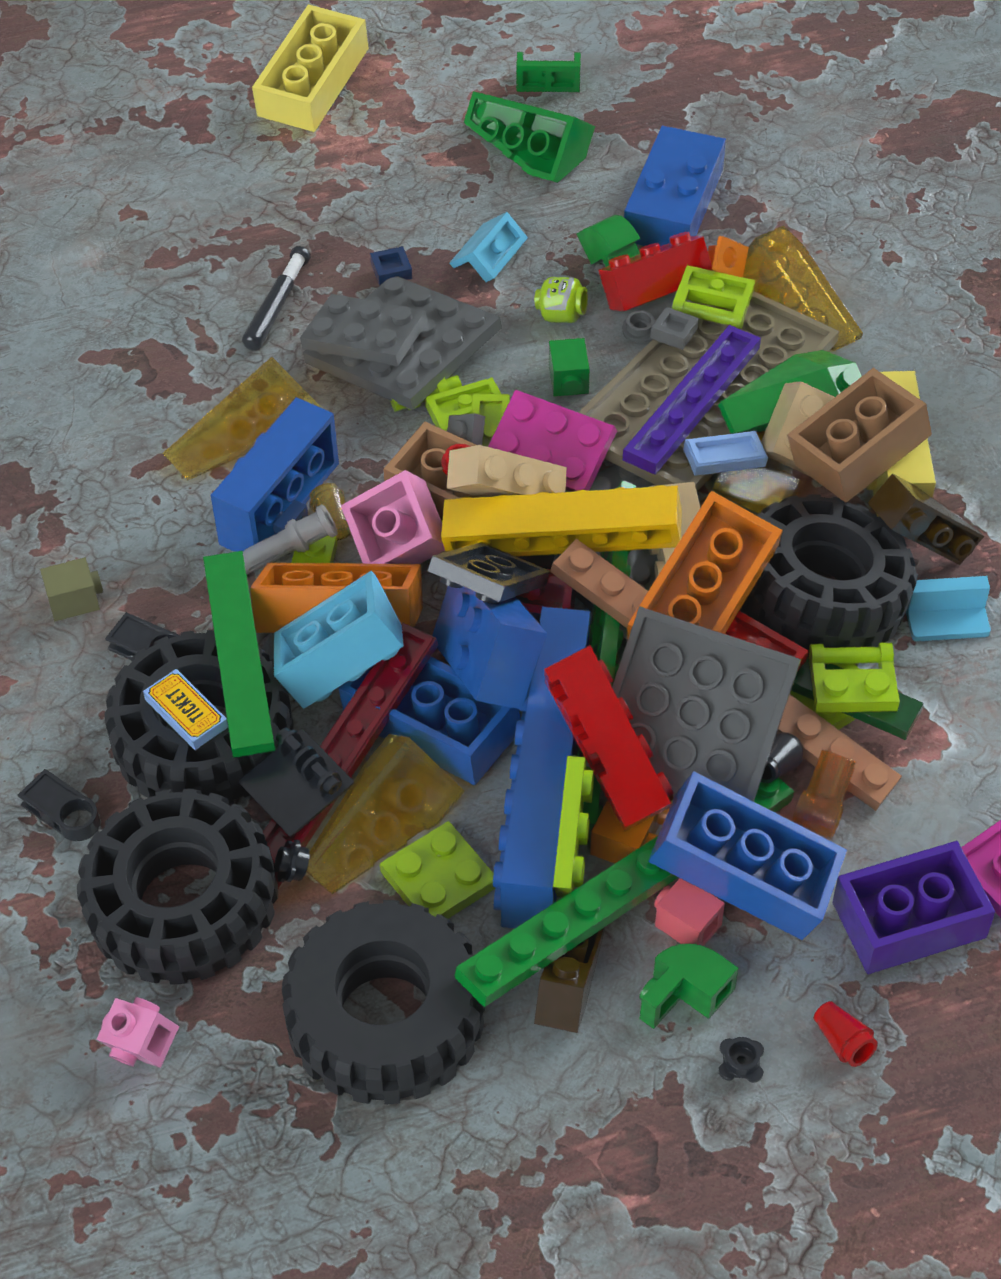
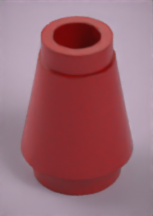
[813,1001,878,1067]

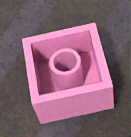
[341,470,445,564]

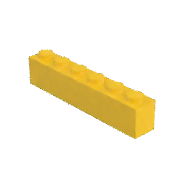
[441,485,682,556]

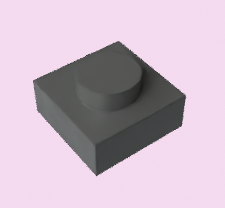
[650,307,699,350]
[447,414,485,445]

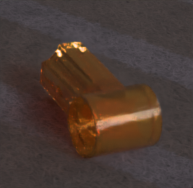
[792,749,857,839]

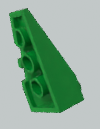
[464,91,596,183]
[718,350,862,434]

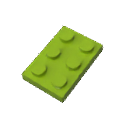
[553,756,594,897]

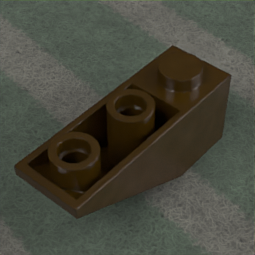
[868,473,985,565]
[534,926,606,1033]

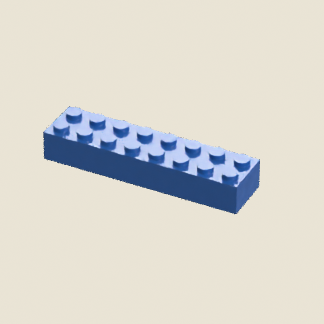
[493,607,590,929]

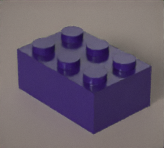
[832,841,995,975]

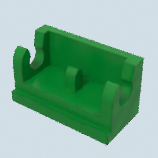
[516,52,581,92]

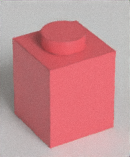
[654,878,725,946]

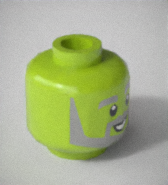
[534,277,588,323]

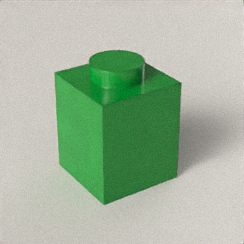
[549,338,590,397]

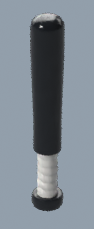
[242,246,311,351]

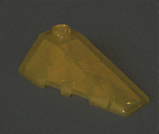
[743,225,863,351]
[163,357,321,481]
[306,734,465,894]

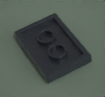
[428,542,551,604]

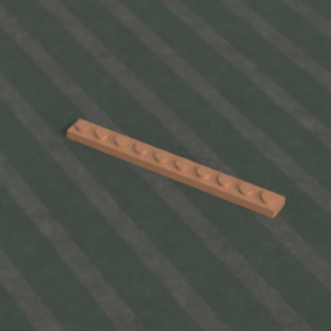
[550,539,902,811]

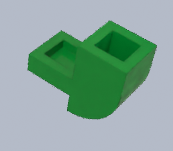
[576,215,640,267]
[639,944,738,1029]

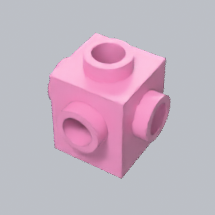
[96,997,179,1068]

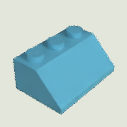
[274,571,404,709]

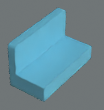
[449,212,528,282]
[906,576,991,641]

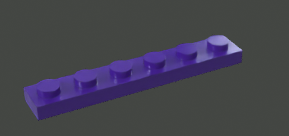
[622,325,761,475]

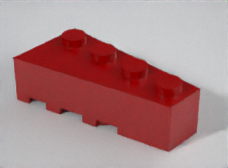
[544,645,674,832]

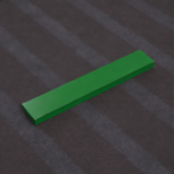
[203,551,275,758]

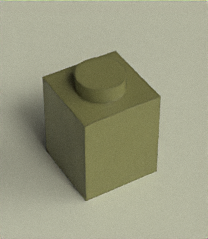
[40,557,104,622]

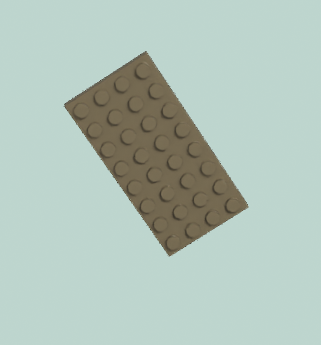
[578,291,839,491]

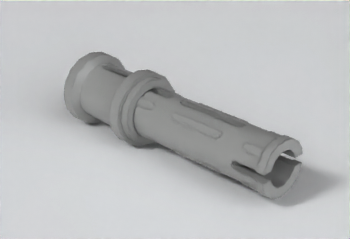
[243,504,338,575]

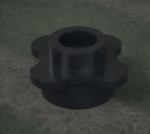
[274,840,309,883]
[719,1037,764,1083]

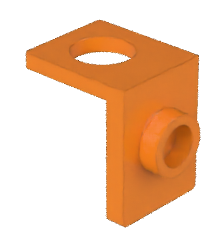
[708,236,749,277]

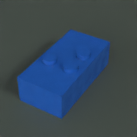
[624,126,726,246]
[210,397,339,552]
[432,586,547,709]
[338,657,520,786]
[648,771,847,940]

